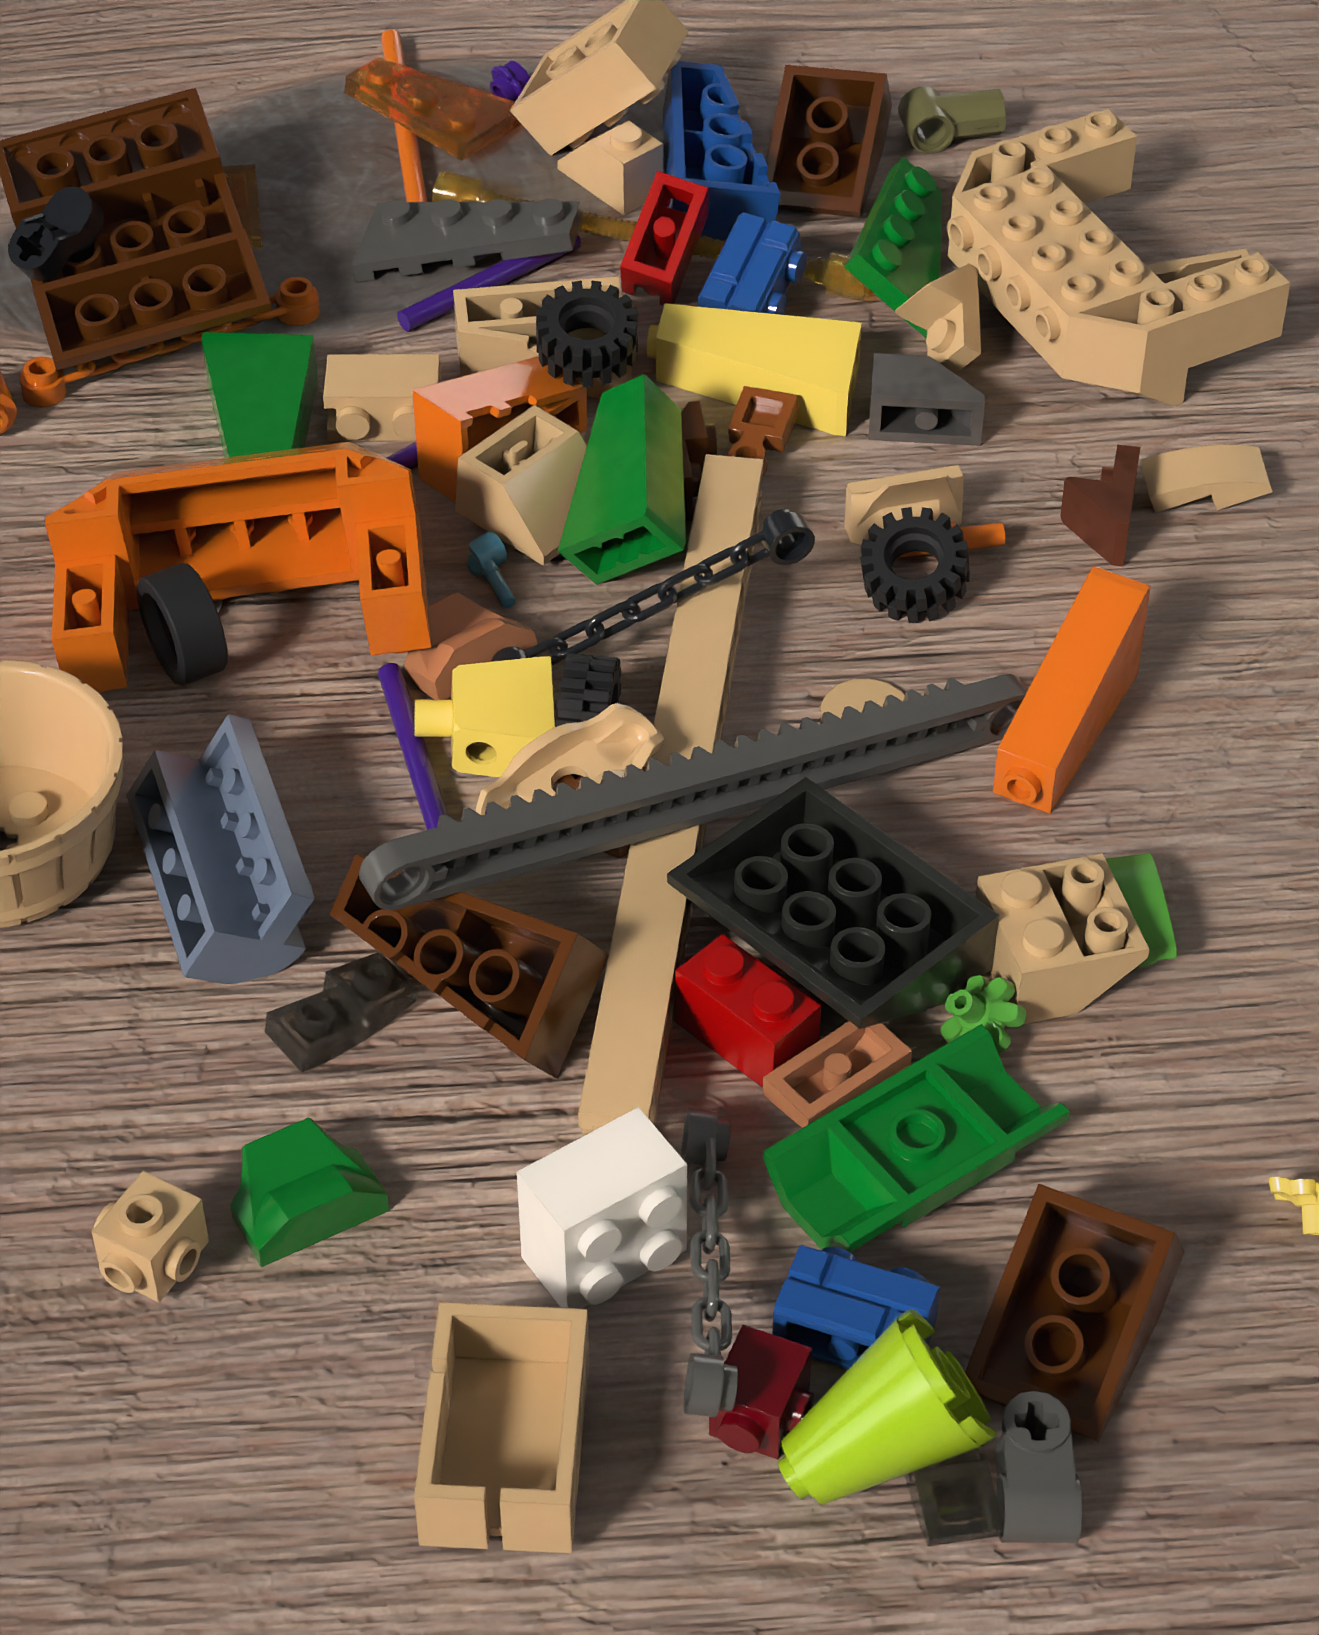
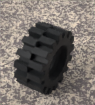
[536,280,638,387]
[860,507,970,623]
[555,653,621,727]

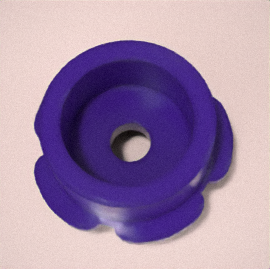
[490,60,530,107]

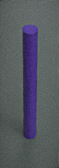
[397,235,581,331]
[378,663,449,830]

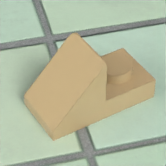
[895,264,981,374]

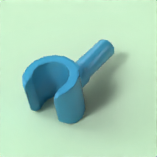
[467,531,516,608]

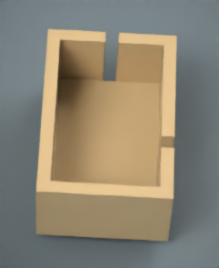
[414,1302,589,1554]

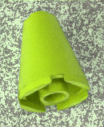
[778,1309,996,1505]

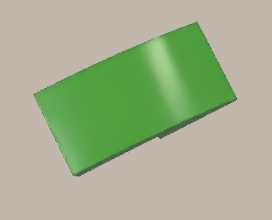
[1106,853,1177,968]

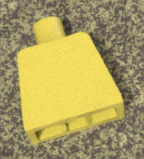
[414,656,555,778]

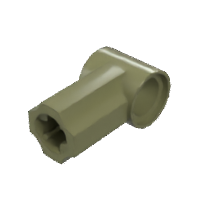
[898,86,1007,154]

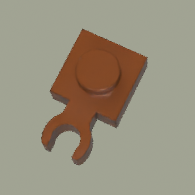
[727,386,800,478]

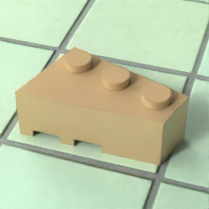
[453,276,632,399]

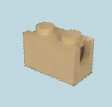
[323,354,441,441]

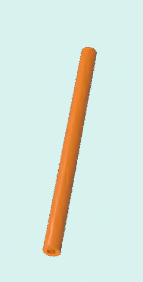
[381,29,428,202]

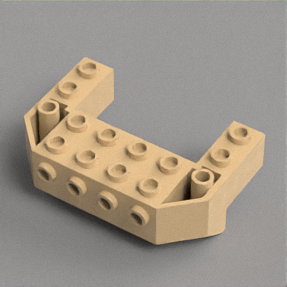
[947,109,1290,406]

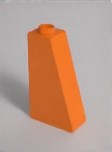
[993,566,1151,814]

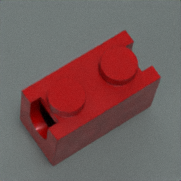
[620,171,709,306]

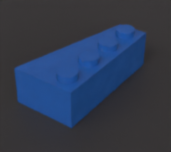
[663,61,781,241]

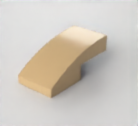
[1140,445,1272,513]

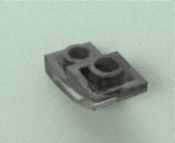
[264,952,418,1073]

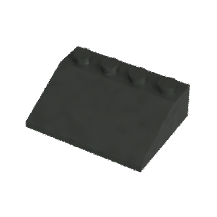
[667,777,999,1029]

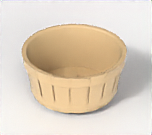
[0,660,123,928]

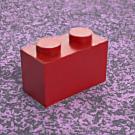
[675,934,821,1088]

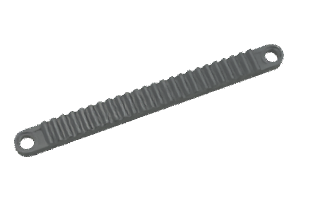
[359,674,1028,910]

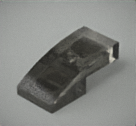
[905,1448,1004,1547]

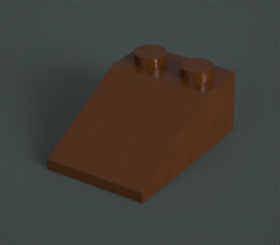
[766,65,892,217]
[965,1183,1185,1442]

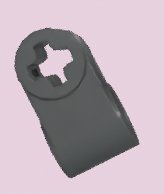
[995,1391,1082,1543]

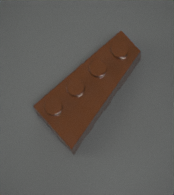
[329,854,609,1079]

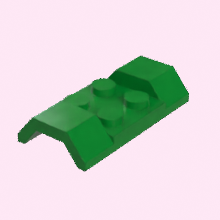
[763,1024,1070,1252]

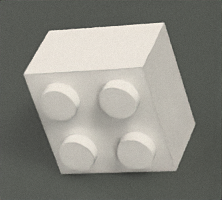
[517,1107,687,1309]

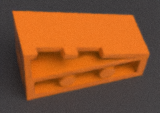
[412,356,588,503]

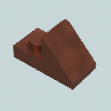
[1060,444,1141,567]

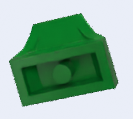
[230,1118,389,1267]

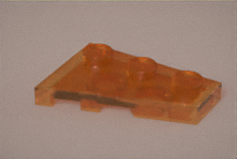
[344,57,522,161]

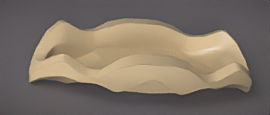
[476,703,664,815]

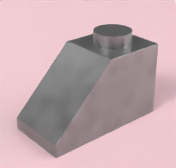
[869,353,985,446]

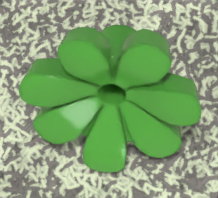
[941,975,1026,1053]

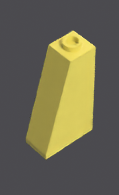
[647,303,862,436]

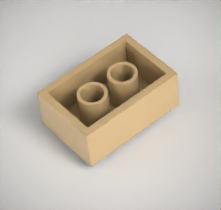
[510,0,689,156]

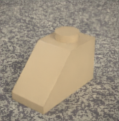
[557,121,663,215]

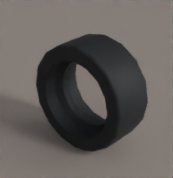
[137,563,228,686]

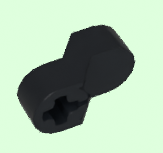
[8,186,104,281]

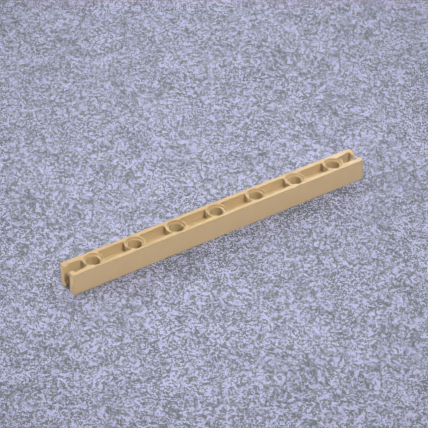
[578,454,763,1137]

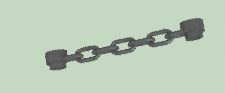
[681,1108,738,1418]

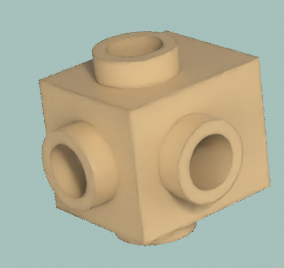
[92,1171,209,1303]

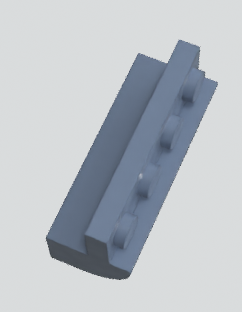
[126,714,315,984]

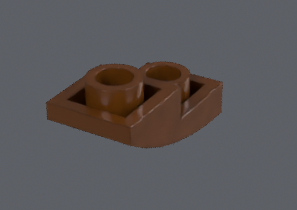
[681,401,717,521]

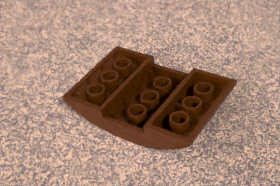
[0,88,273,371]

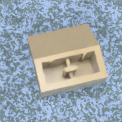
[455,405,587,566]
[975,853,1149,1024]

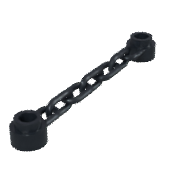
[491,509,815,666]

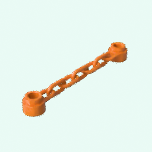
[19,277,320,407]

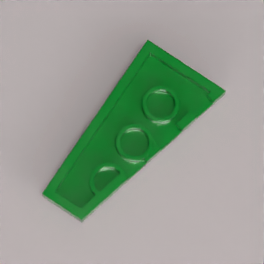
[844,157,942,338]

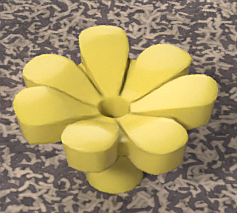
[1268,1177,1319,1235]

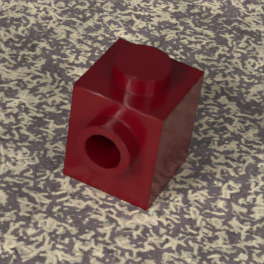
[709,1324,814,1460]

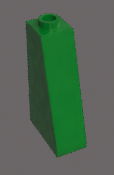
[201,332,318,458]
[558,374,686,585]

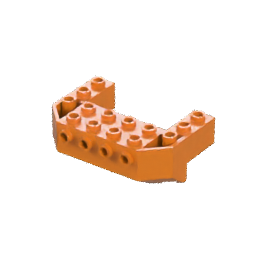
[45,442,431,693]

